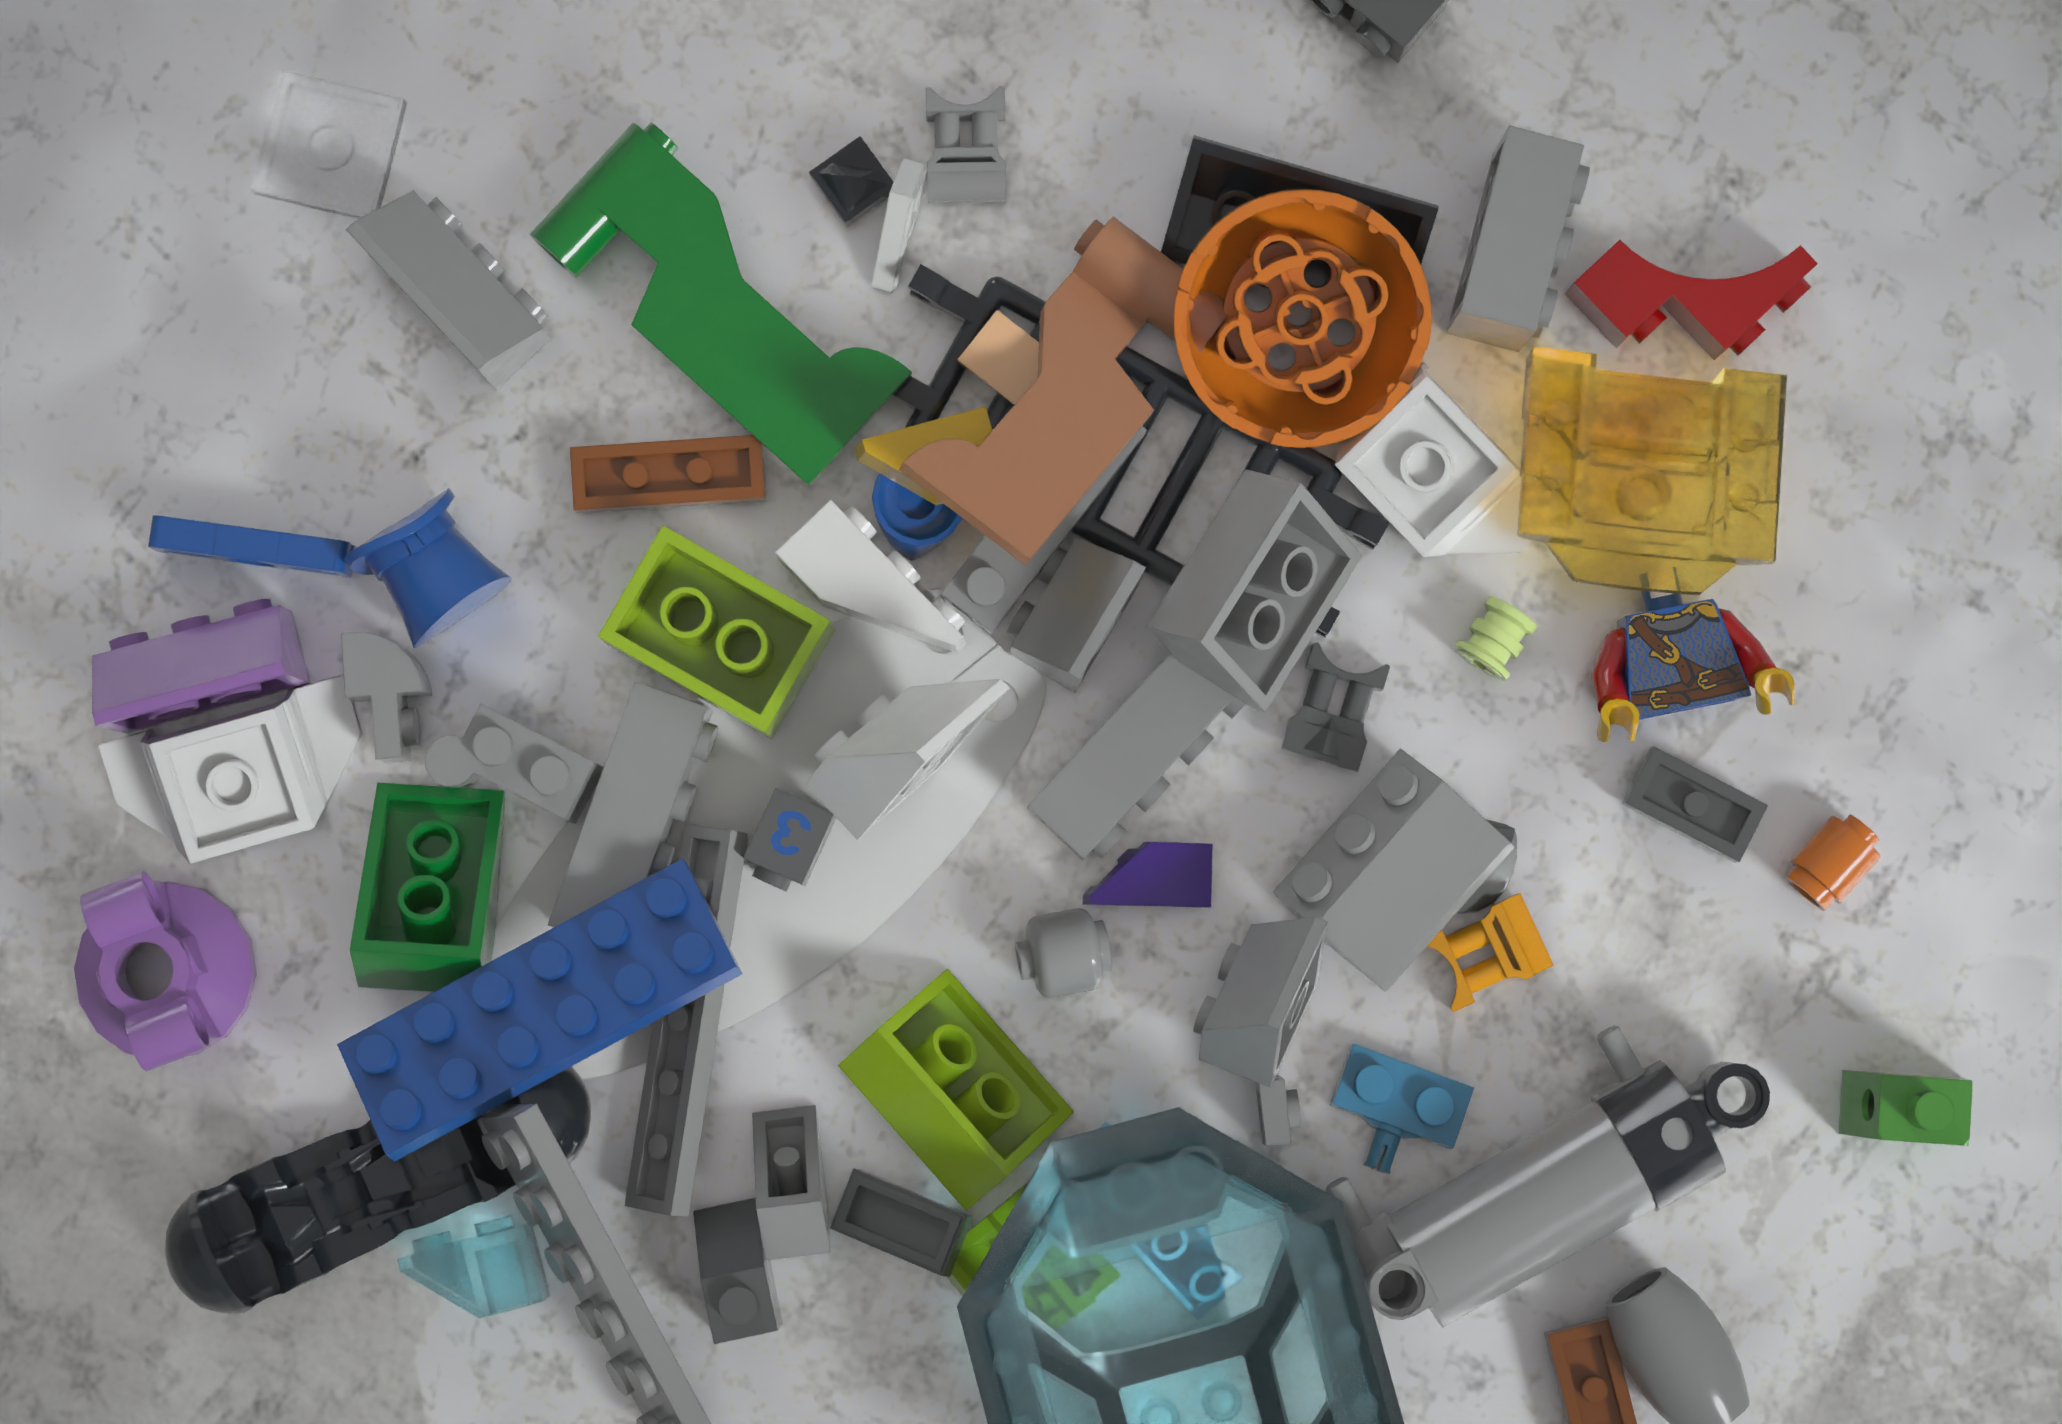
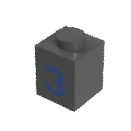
[743,788,836,892]

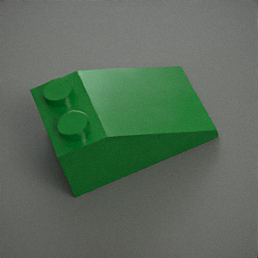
[349,782,505,992]

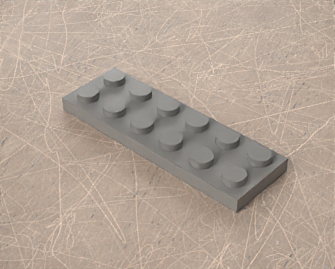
[480,1104,711,1424]

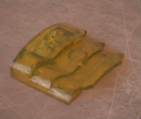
[1517,347,1787,595]

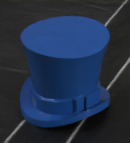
[344,488,512,648]

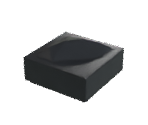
[809,136,894,227]

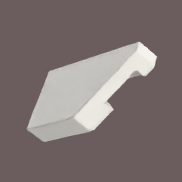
[871,158,927,293]

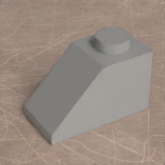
[752,1105,831,1260]

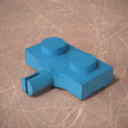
[1330,1044,1474,1174]

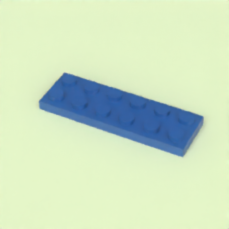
[337,858,743,1162]

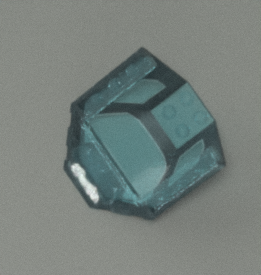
[957,1107,1404,1424]

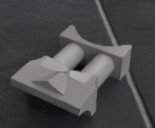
[926,86,1007,203]

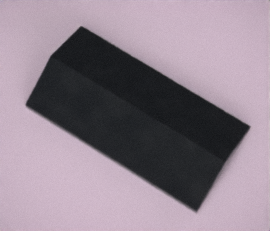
[1161,135,1439,289]

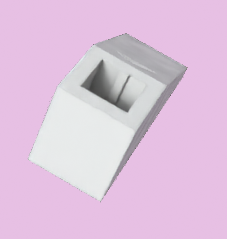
[775,500,966,653]

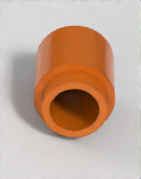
[1785,815,1881,911]

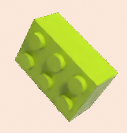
[597,525,836,739]

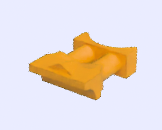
[1428,893,1554,1012]

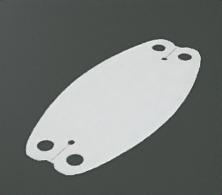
[492,588,1046,1079]

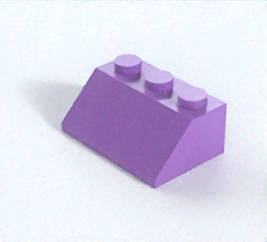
[92,599,311,734]

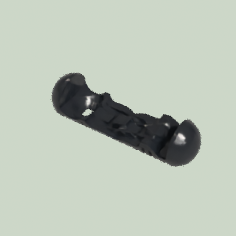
[165,1066,591,1314]

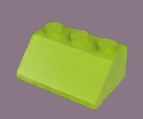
[838,968,1074,1210]

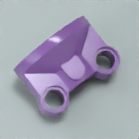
[74,871,257,1072]

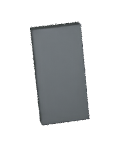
[830,1168,973,1277]

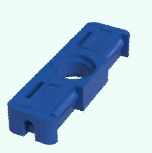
[148,515,356,578]

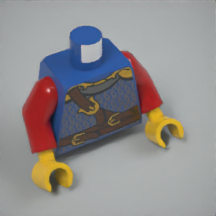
[1591,568,1795,742]

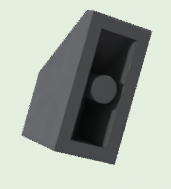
[693,1197,783,1344]

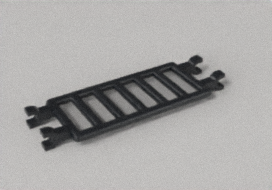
[891,264,1390,638]

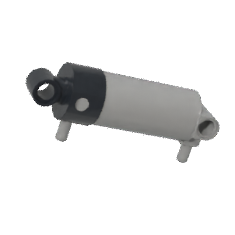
[1325,1026,1770,1328]

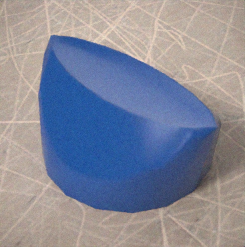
[872,473,963,561]

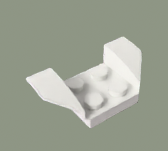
[1335,360,1566,557]
[97,674,362,864]

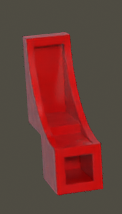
[1565,240,1818,360]

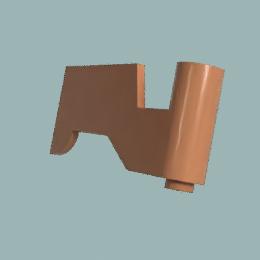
[899,217,1228,566]

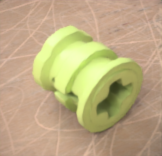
[1453,596,1537,681]

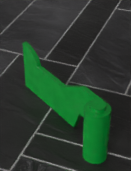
[529,122,912,486]

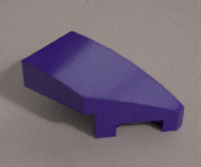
[1082,842,1213,908]

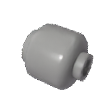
[1015,908,1112,998]

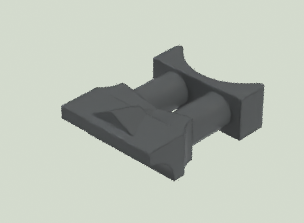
[1281,642,1390,772]

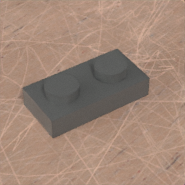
[1622,746,1768,863]

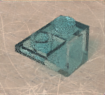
[397,1214,550,1318]

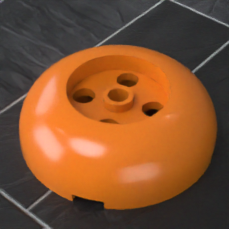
[1173,189,1432,448]

